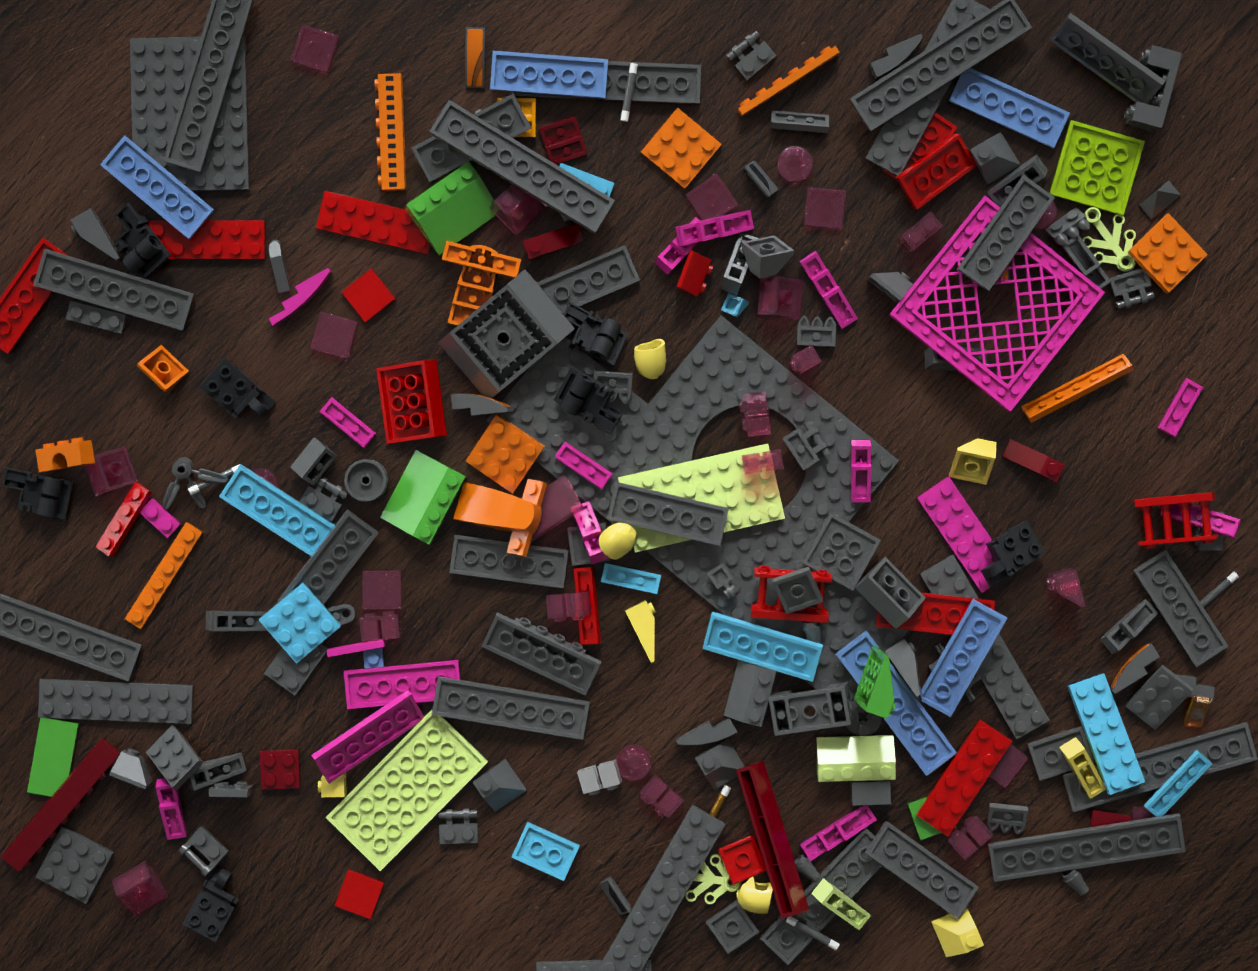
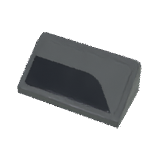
[744,161,778,198]
[600,876,632,915]

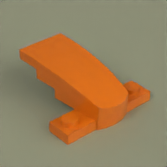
[442,241,522,326]
[453,479,547,557]

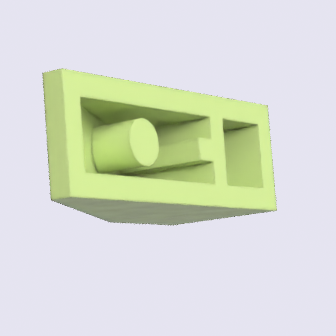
[812,878,871,930]

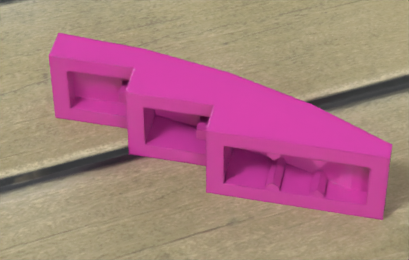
[675,210,754,246]
[799,251,858,329]
[269,268,332,326]
[799,805,877,861]

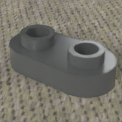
[327,604,356,625]

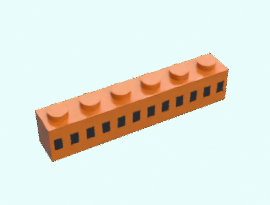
[375,73,406,192]

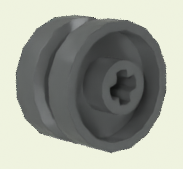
[344,459,389,501]

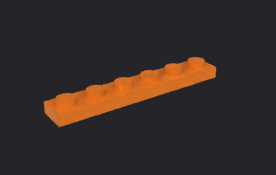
[738,46,840,117]
[1021,354,1133,423]
[125,522,203,629]

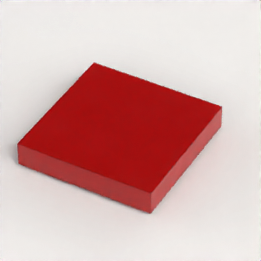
[342,268,395,322]
[718,835,767,885]
[335,869,384,919]

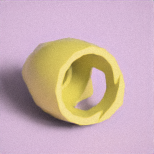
[634,339,666,379]
[599,523,637,560]
[737,877,773,914]

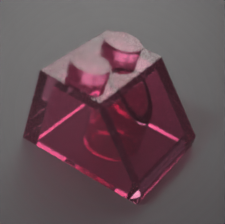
[490,184,544,236]
[757,276,803,318]
[84,446,138,497]
[1046,568,1086,607]
[112,861,169,916]

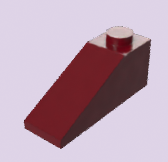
[523,224,584,261]
[1002,439,1065,482]

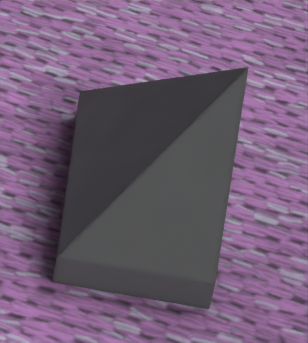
[1139,180,1181,220]

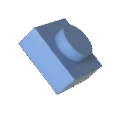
[363,647,384,669]

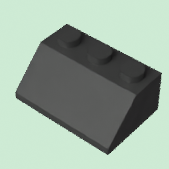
[855,557,926,629]
[724,660,776,727]

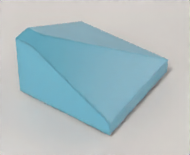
[721,293,749,317]

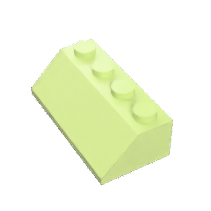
[816,735,896,782]

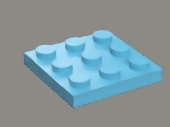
[259,582,341,664]

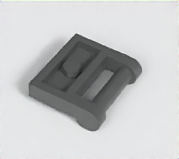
[178,826,230,878]

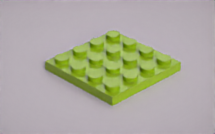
[1049,120,1145,215]

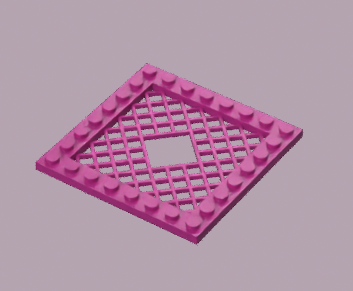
[889,196,1105,412]

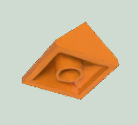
[137,345,189,393]

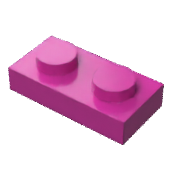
[140,498,181,538]

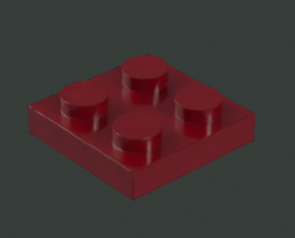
[260,749,300,790]

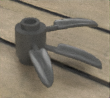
[163,457,229,510]

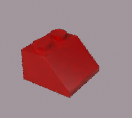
[676,250,713,297]

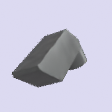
[269,240,290,293]

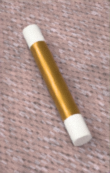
[709,785,731,818]

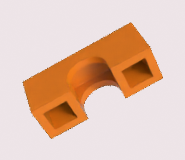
[35,437,95,472]

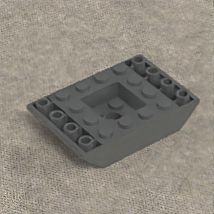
[438,269,575,398]

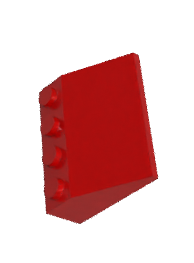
[376,360,447,444]

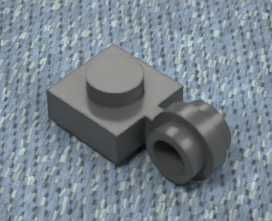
[707,563,739,600]

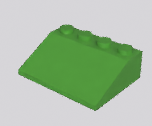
[405,161,501,256]
[380,450,467,545]
[854,645,895,719]

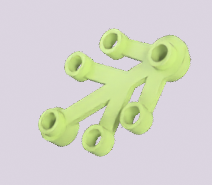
[1082,207,1136,272]
[685,854,741,904]

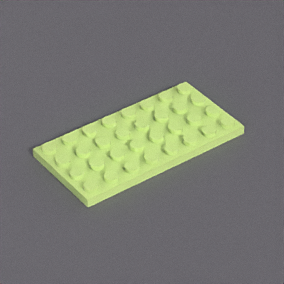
[618,444,785,552]
[326,710,488,871]

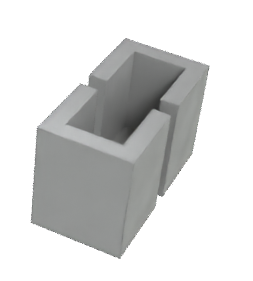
[577,759,622,796]

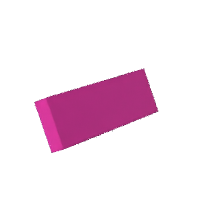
[1158,378,1203,438]
[320,397,376,448]
[555,442,613,489]
[327,638,386,657]

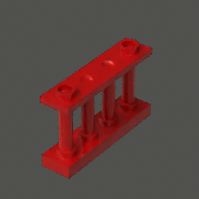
[1134,492,1219,549]
[751,566,832,623]

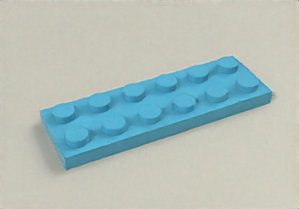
[219,464,335,556]
[702,612,823,682]
[1067,673,1145,795]

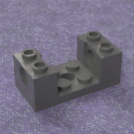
[1124,45,1182,133]
[768,682,854,736]

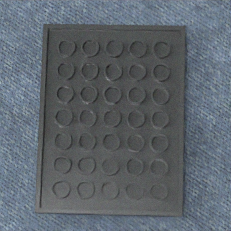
[130,36,250,191]

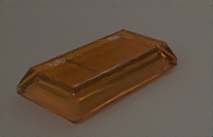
[1183,695,1213,728]

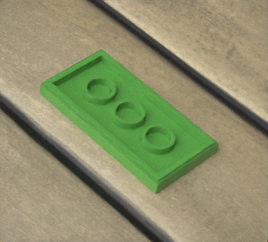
[27,718,80,797]

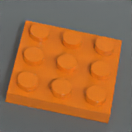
[641,108,722,189]
[1127,213,1208,294]
[466,413,545,494]

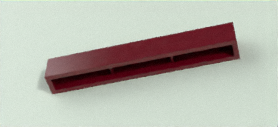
[1,737,120,871]
[736,761,809,918]

